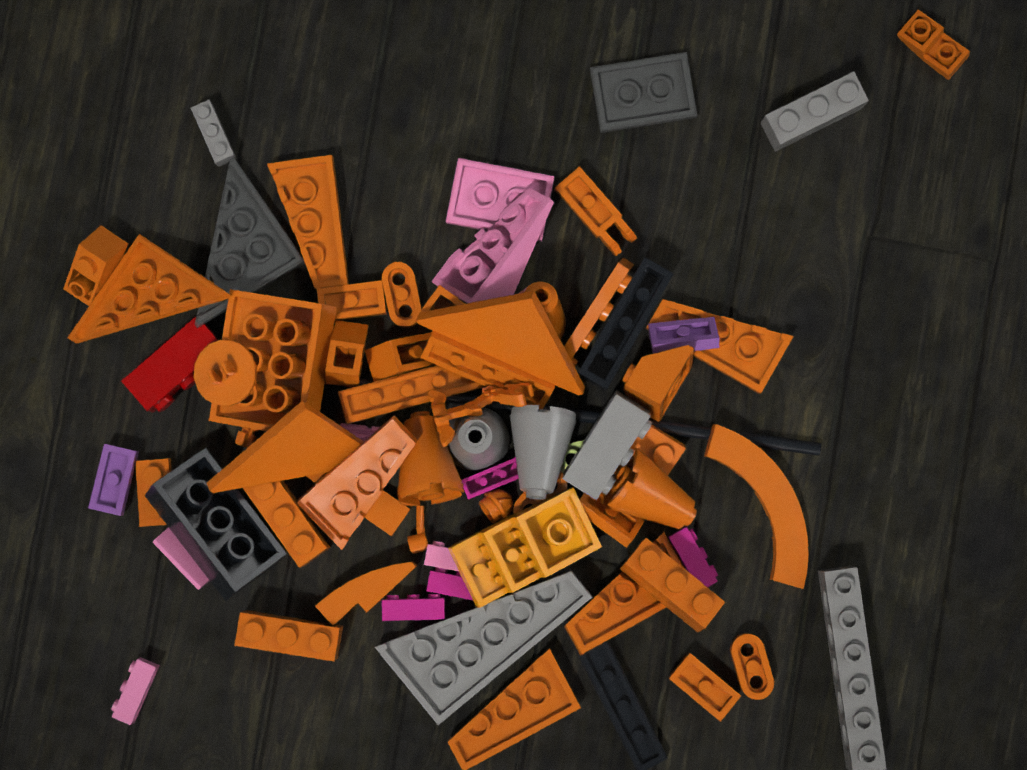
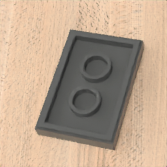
[590,52,697,133]

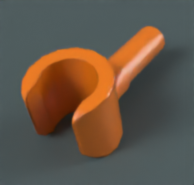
[407,506,428,554]

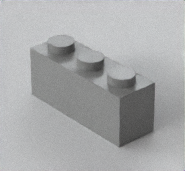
[761,72,869,152]
[562,390,653,500]

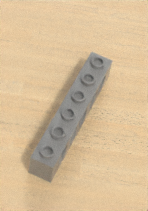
[818,566,887,770]

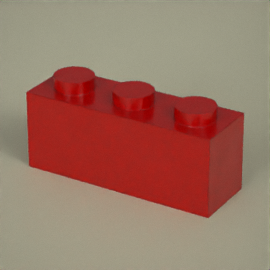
[121,317,220,413]

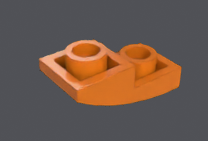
[897,10,970,80]

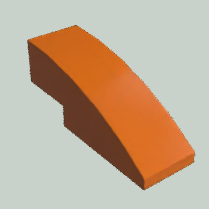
[315,561,417,625]

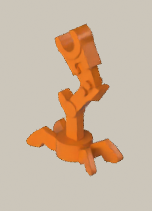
[428,383,534,447]

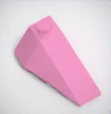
[432,188,554,304]

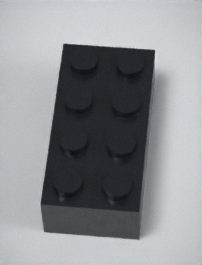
[145,448,287,601]

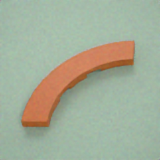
[704,424,809,589]

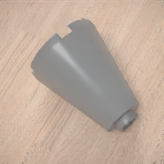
[510,405,576,500]
[448,407,510,472]

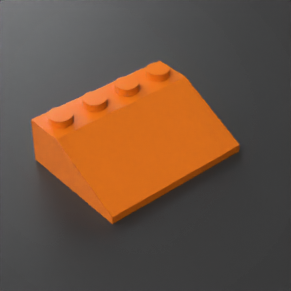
[209,289,337,431]

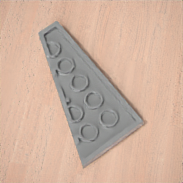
[375,571,593,725]

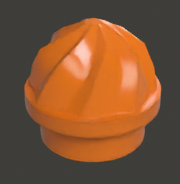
[479,489,513,523]

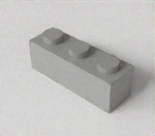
[191,100,237,167]

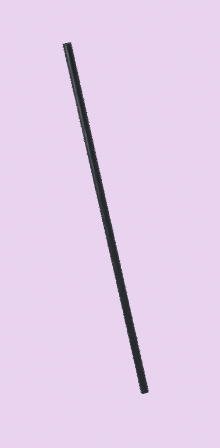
[324,377,821,456]

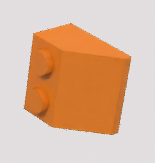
[622,345,694,422]

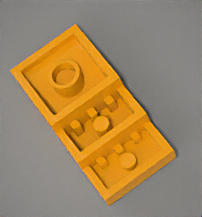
[448,487,602,608]

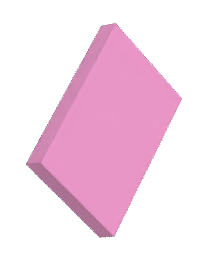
[446,158,554,242]

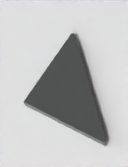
[195,158,304,328]

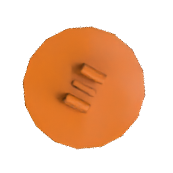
[194,340,257,406]

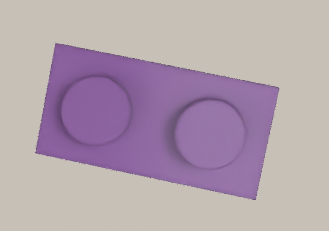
[648,317,719,354]
[88,444,139,516]

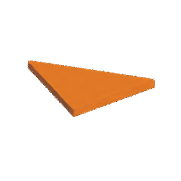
[67,234,230,343]
[416,291,585,395]
[207,400,364,493]

